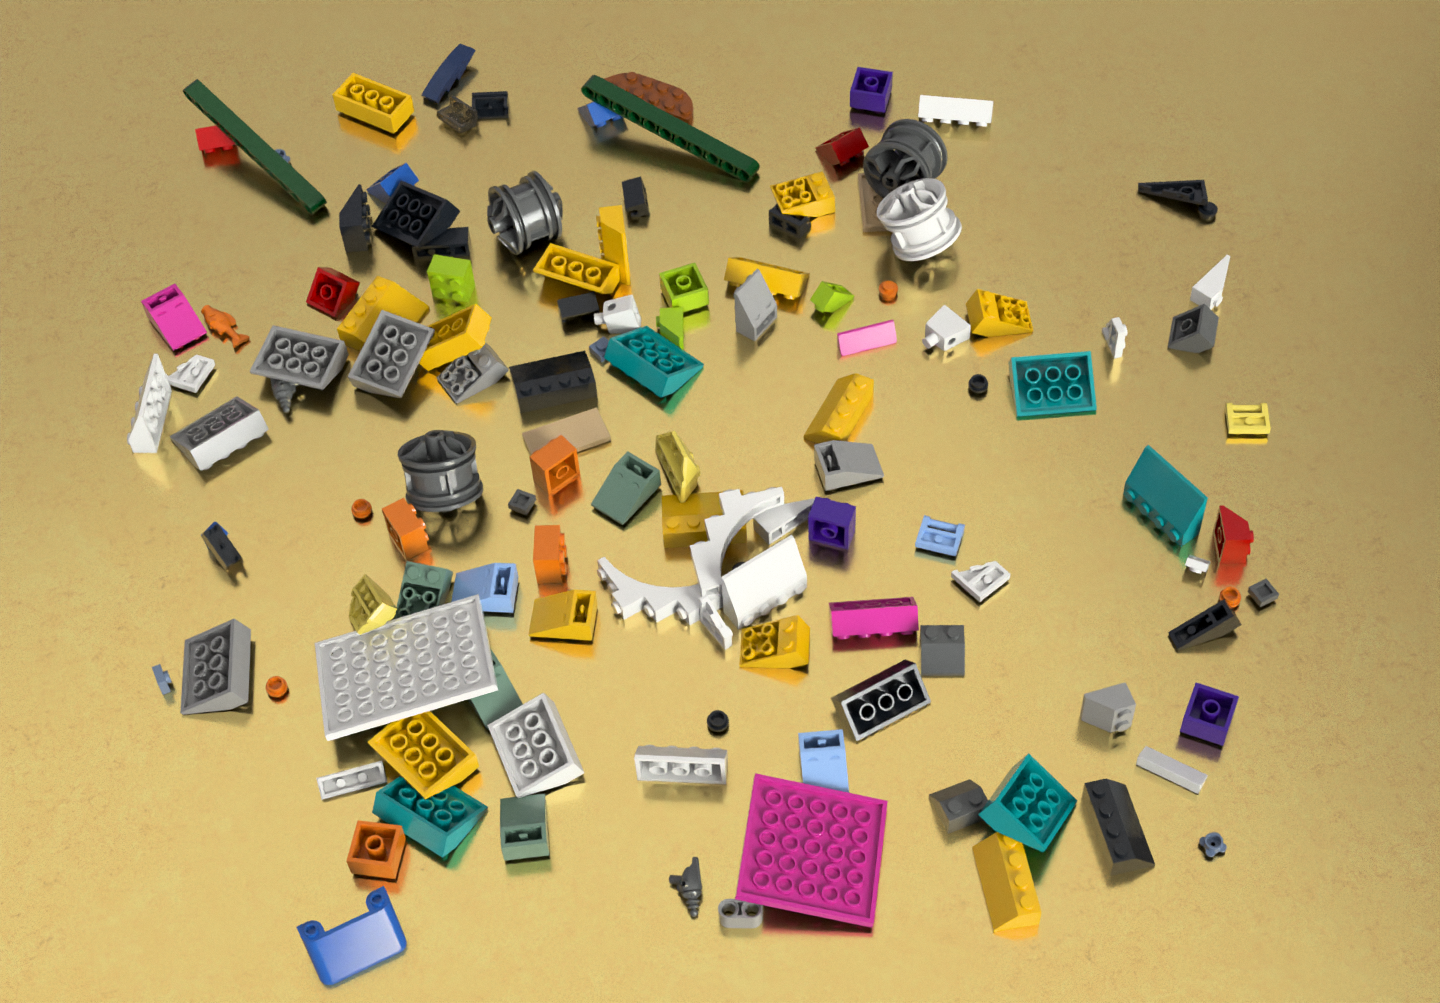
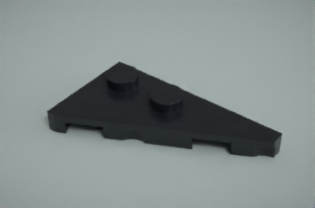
[1138,180,1208,206]

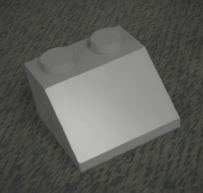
[1080,682,1136,733]

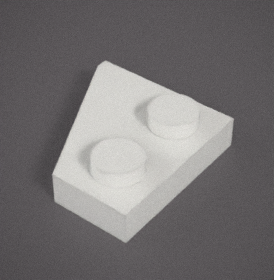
[1101,317,1127,359]
[166,355,215,393]
[951,561,1010,602]
[699,595,733,650]

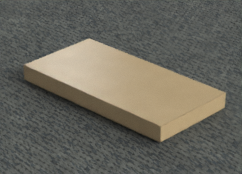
[858,173,888,232]
[522,407,611,455]

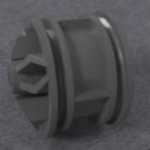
[863,119,948,198]
[487,171,563,255]
[398,430,484,512]

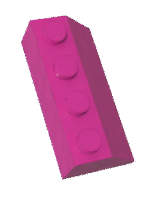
[829,597,919,639]

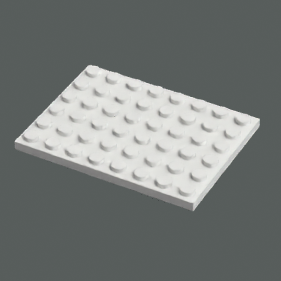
[315,594,498,741]

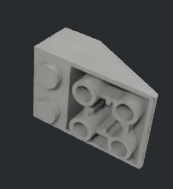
[734,269,777,341]
[437,342,509,404]
[814,440,884,491]

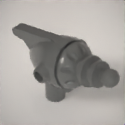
[270,378,300,413]
[669,857,702,917]

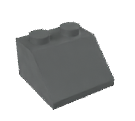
[1168,304,1219,353]
[920,625,965,676]
[929,779,988,834]

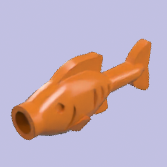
[201,305,249,348]

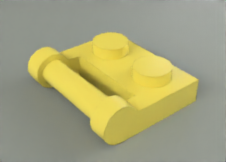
[1225,402,1271,434]

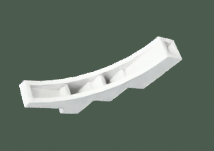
[690,487,784,598]
[597,557,723,625]

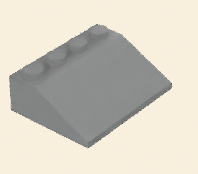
[348,310,435,398]
[250,325,349,390]
[170,396,269,471]
[180,619,251,715]

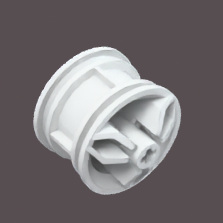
[877,178,962,261]

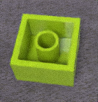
[427,254,475,303]
[659,263,709,312]

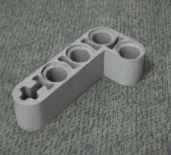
[718,899,763,928]

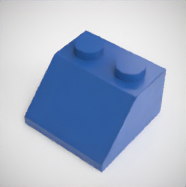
[577,101,623,128]
[366,163,419,204]

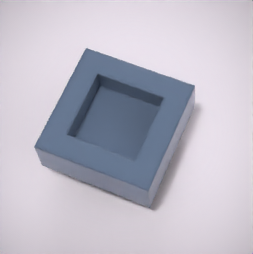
[589,336,609,362]
[152,664,172,695]

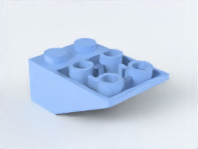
[451,563,519,613]
[798,729,849,793]

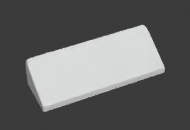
[1136,746,1208,794]
[316,761,387,800]

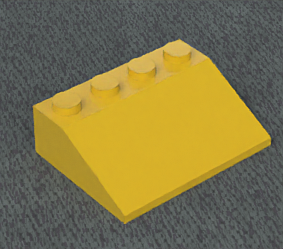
[337,276,430,351]
[662,490,747,548]
[368,711,479,799]

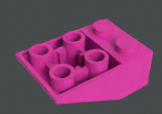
[141,284,207,351]

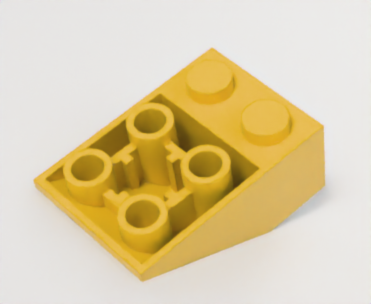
[770,171,835,217]
[966,289,1034,337]
[528,590,598,641]
[739,615,810,669]

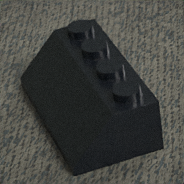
[831,659,931,741]
[1082,778,1155,876]

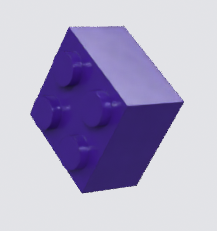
[850,67,893,112]
[808,496,856,550]
[1180,682,1239,746]

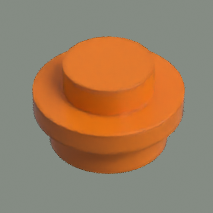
[879,281,898,299]
[351,499,372,518]
[1219,587,1241,607]
[265,676,288,697]

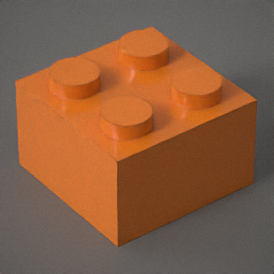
[529,435,580,495]
[382,498,429,560]
[533,525,567,584]
[346,820,406,879]

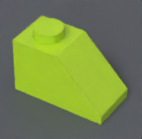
[810,281,854,313]
[656,307,684,350]

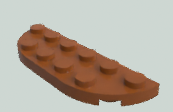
[604,72,694,125]

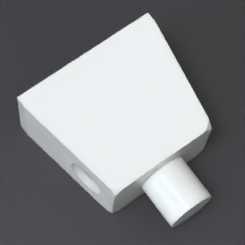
[594,295,641,334]
[922,305,971,351]

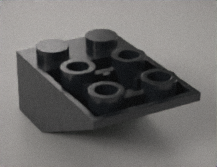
[339,184,371,253]

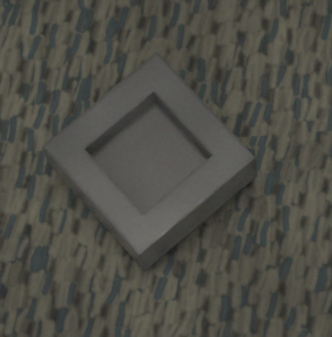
[508,489,536,515]
[1248,578,1279,607]

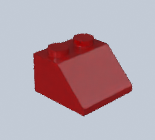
[195,126,236,154]
[815,127,869,166]
[306,267,360,317]
[1213,505,1254,564]

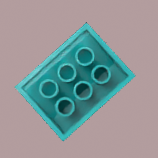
[604,326,704,397]
[1008,351,1097,417]
[1123,445,1208,547]
[978,753,1077,852]
[372,776,488,858]

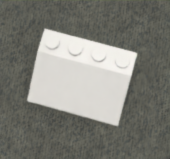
[127,354,172,453]
[721,535,807,630]
[487,693,584,798]

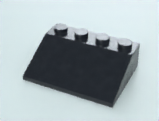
[372,180,460,249]
[509,350,598,413]

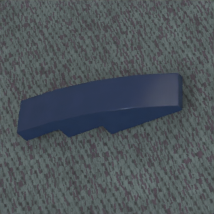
[421,44,476,104]

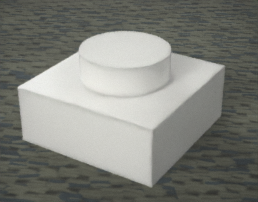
[1185,555,1210,574]

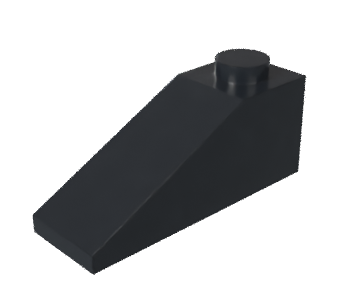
[412,227,471,260]
[1168,599,1242,651]

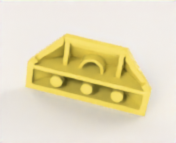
[655,431,700,503]
[349,574,397,635]

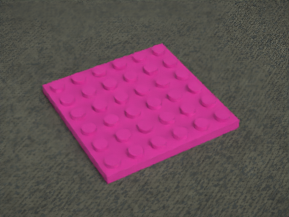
[735,773,888,928]

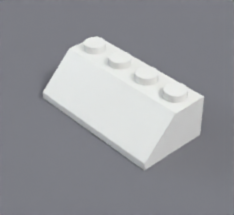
[918,95,994,127]
[634,745,728,784]

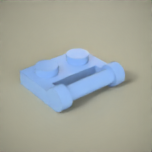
[915,515,965,556]

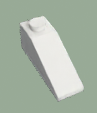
[1190,255,1230,309]
[753,498,815,545]

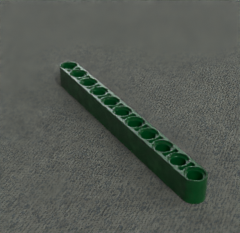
[581,75,760,182]
[182,79,327,215]

